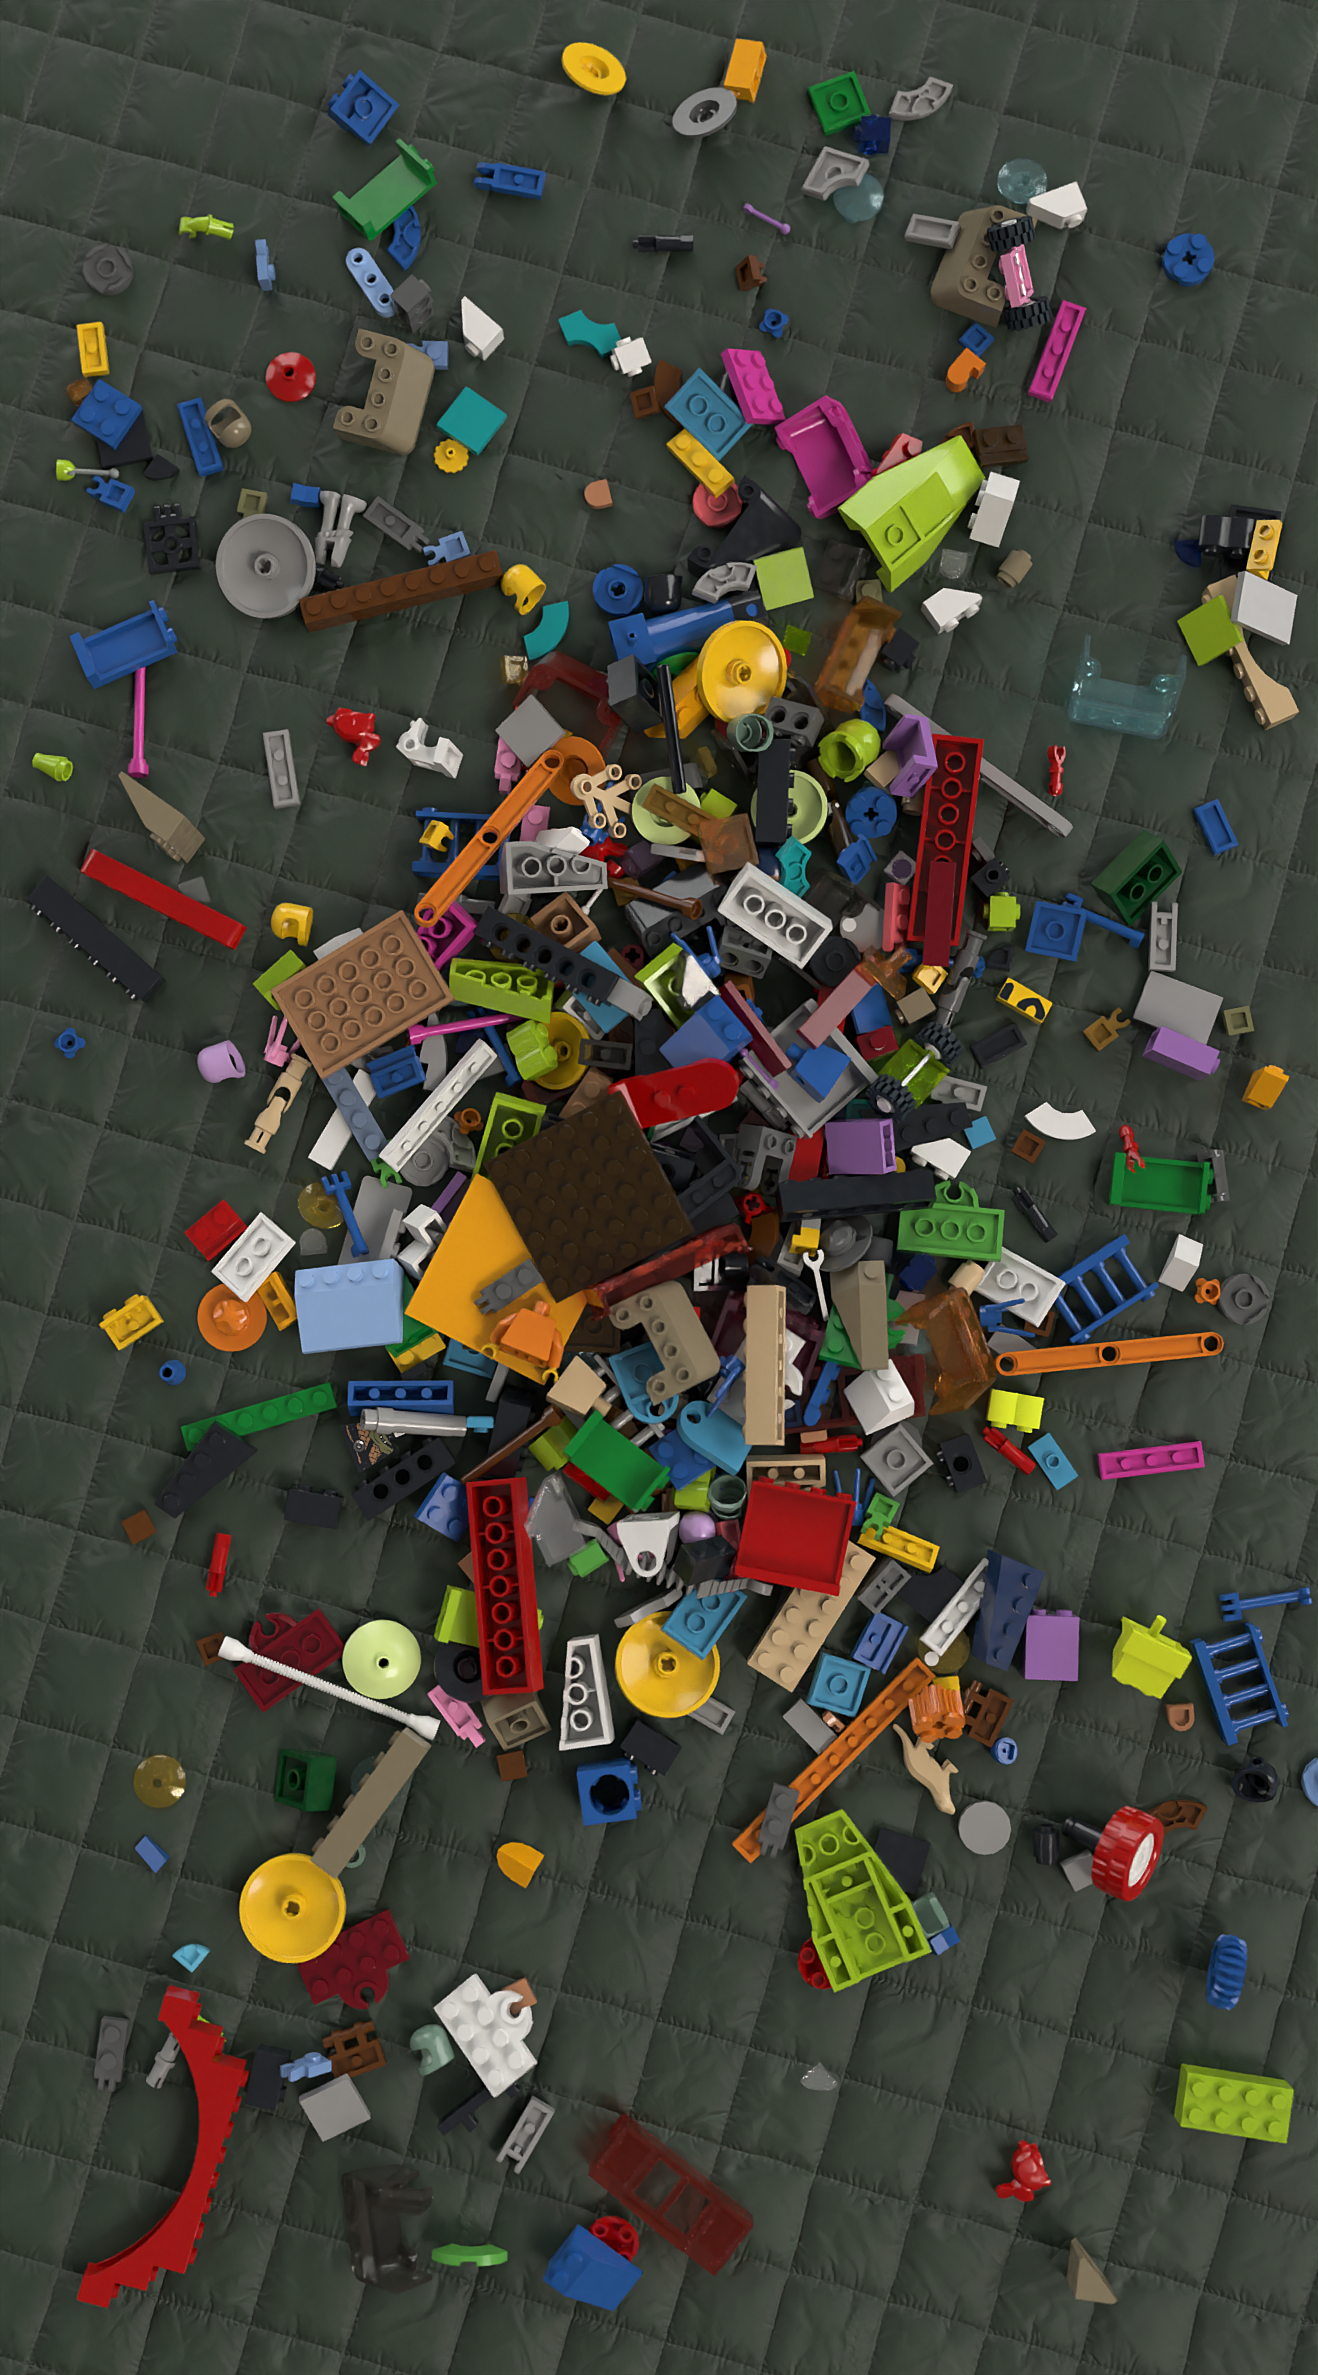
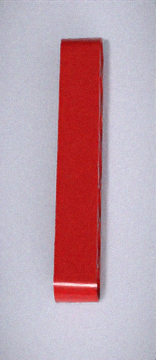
[80,849,247,950]

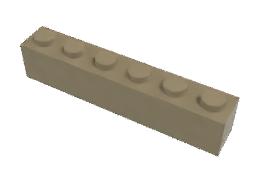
[310,1727,432,1879]

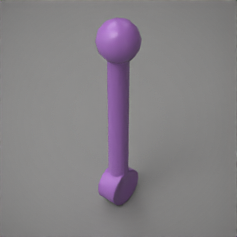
[743,204,790,234]
[738,1048,779,1090]

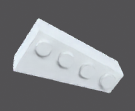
[559,1634,615,1751]

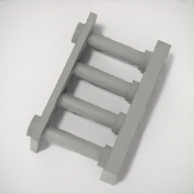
[562,1354,666,1447]

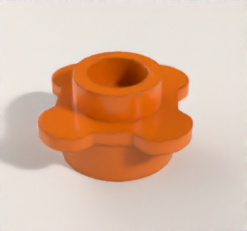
[454,1108,483,1135]
[1194,1278,1221,1305]

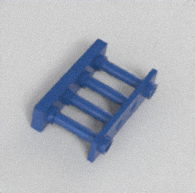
[412,807,520,881]
[1054,1234,1159,1345]
[1189,1622,1289,1745]

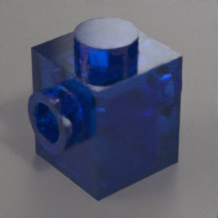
[854,114,891,155]

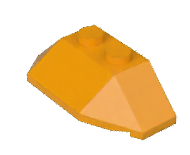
[643,654,710,739]

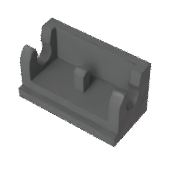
[854,1555,911,1615]

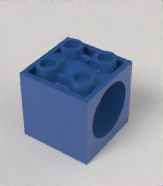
[577,1757,642,1826]

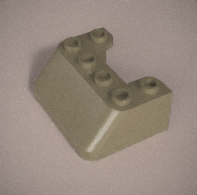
[930,205,1038,328]
[333,328,435,455]
[606,1280,720,1406]

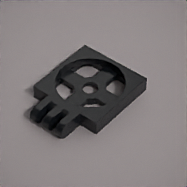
[144,503,201,575]

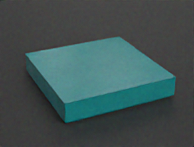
[436,386,507,456]

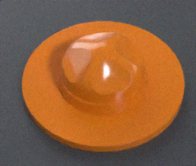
[545,736,606,805]
[197,1284,267,1352]

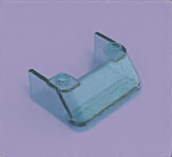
[1067,634,1187,739]

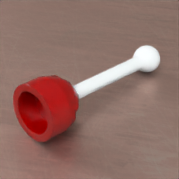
[581,859,626,915]

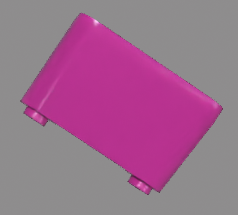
[774,395,873,519]

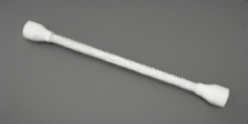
[218,1636,440,1741]

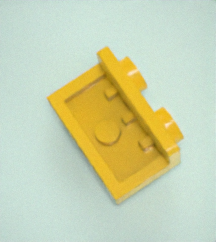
[1246,520,1282,581]
[99,1294,164,1350]

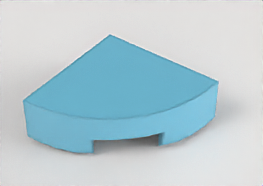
[172,1944,210,1973]

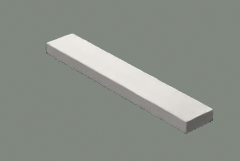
[378,1038,498,1172]

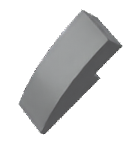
[419,1013,448,1093]

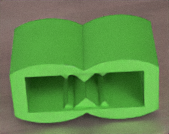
[567,1537,610,1578]

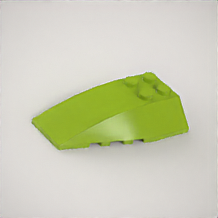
[795,1809,931,1992]

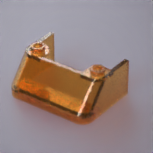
[809,594,903,714]
[894,1287,997,1415]

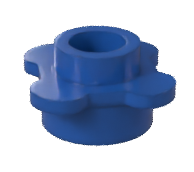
[759,309,788,338]
[54,1028,85,1058]

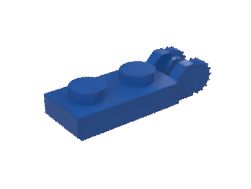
[473,162,546,200]
[802,1361,841,1426]

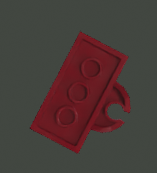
[233,1608,346,1712]
[296,1909,411,2009]

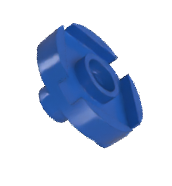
[1162,234,1214,287]
[593,564,644,617]
[845,787,897,838]

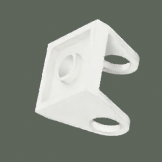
[617,1511,681,1577]

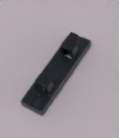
[437,2081,520,2136]

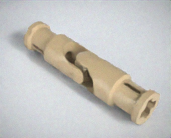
[244,1053,312,1154]

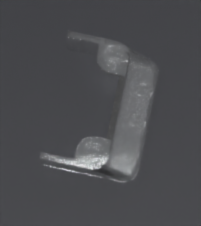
[524,1471,591,1567]

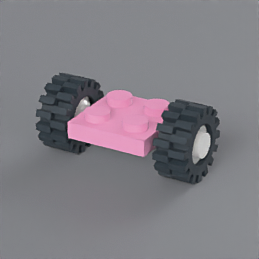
[986,216,1052,331]

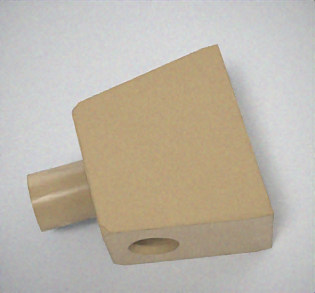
[546,1355,612,1419]

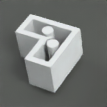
[968,472,1020,547]
[396,1204,448,1281]

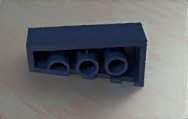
[971,1549,1045,1671]

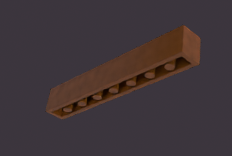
[299,550,503,633]

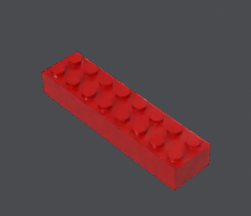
[907,734,984,948]
[466,1477,544,1695]

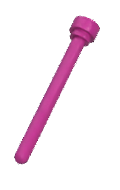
[128,667,149,778]
[407,1013,528,1045]

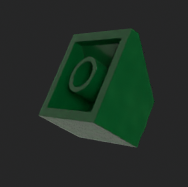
[275,1748,337,1812]

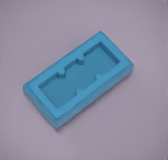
[467,1416,496,1432]
[1027,1432,1078,1490]

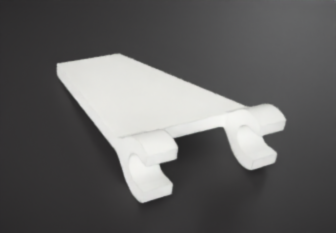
[803,1250,829,1321]

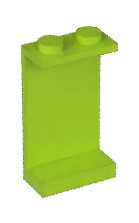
[434,1585,543,1647]

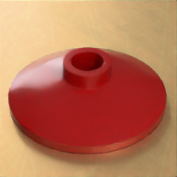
[266,352,316,402]

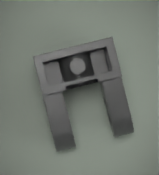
[735,1124,797,1197]

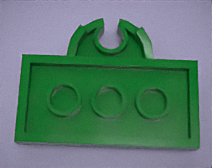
[819,1273,908,1372]

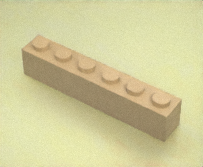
[742,1285,786,1446]

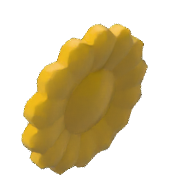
[434,439,469,473]

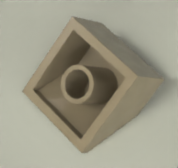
[481,1691,552,1751]

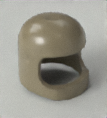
[204,399,252,448]

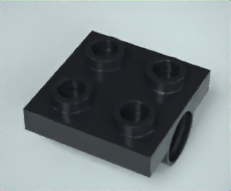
[691,1238,748,1291]

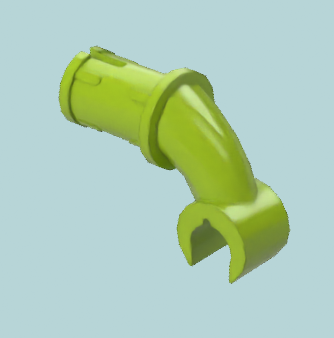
[179,214,233,240]

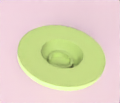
[632,777,701,845]

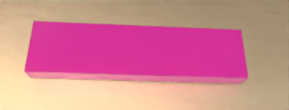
[1027,300,1086,403]
[1097,1441,1205,1480]

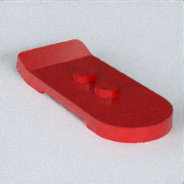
[607,1058,739,1129]

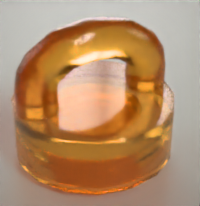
[66,378,93,406]

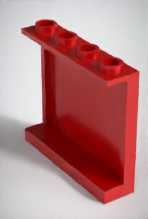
[734,1476,857,1597]

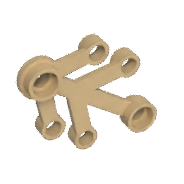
[570,764,642,838]

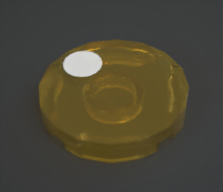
[917,1624,970,1674]

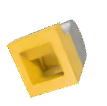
[788,1219,821,1257]

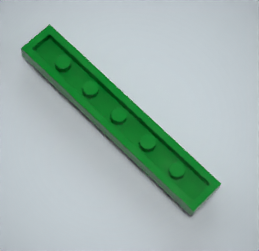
[181,1382,338,1452]

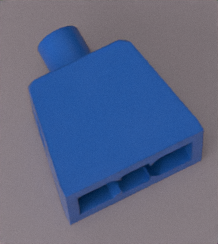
[785,1042,852,1103]

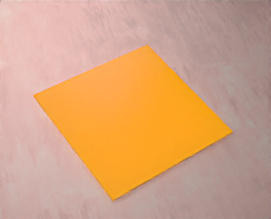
[404,1173,597,1385]

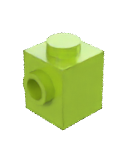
[982,892,1020,932]

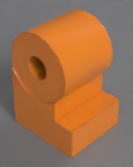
[945,348,986,392]

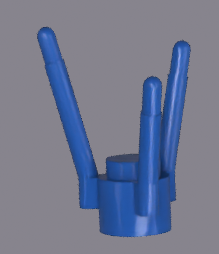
[579,782,625,846]
[671,926,722,981]
[980,1298,1035,1338]
[706,1354,746,1418]
[833,1468,875,1526]

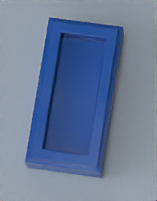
[1193,799,1239,857]

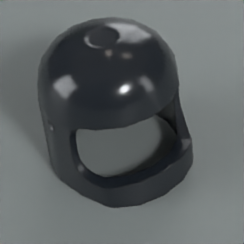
[645,574,683,616]

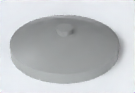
[216,514,316,619]

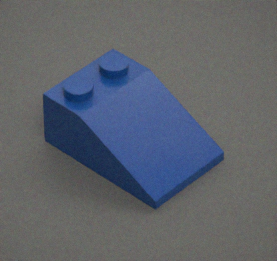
[659,994,753,1068]
[542,2224,643,2311]

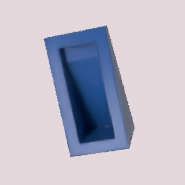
[135,1836,170,1873]

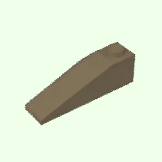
[830,1260,889,1370]

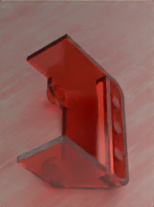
[512,651,625,760]

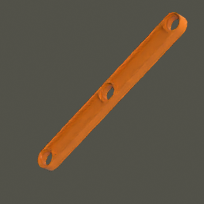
[414,750,564,928]
[994,1332,1224,1376]

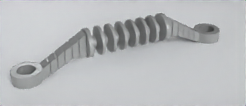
[572,1518,774,1599]

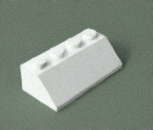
[718,862,833,969]

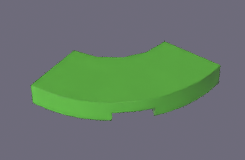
[432,2244,507,2266]

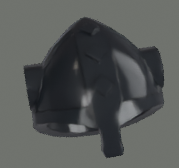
[1232,1757,1279,1803]

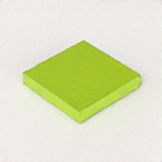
[753,546,814,611]
[1178,595,1244,666]

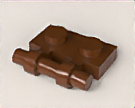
[962,1679,1014,1748]
[322,2020,387,2079]

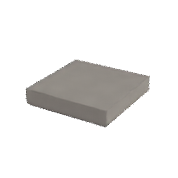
[495,695,566,768]
[860,1423,934,1497]
[299,2074,371,2142]

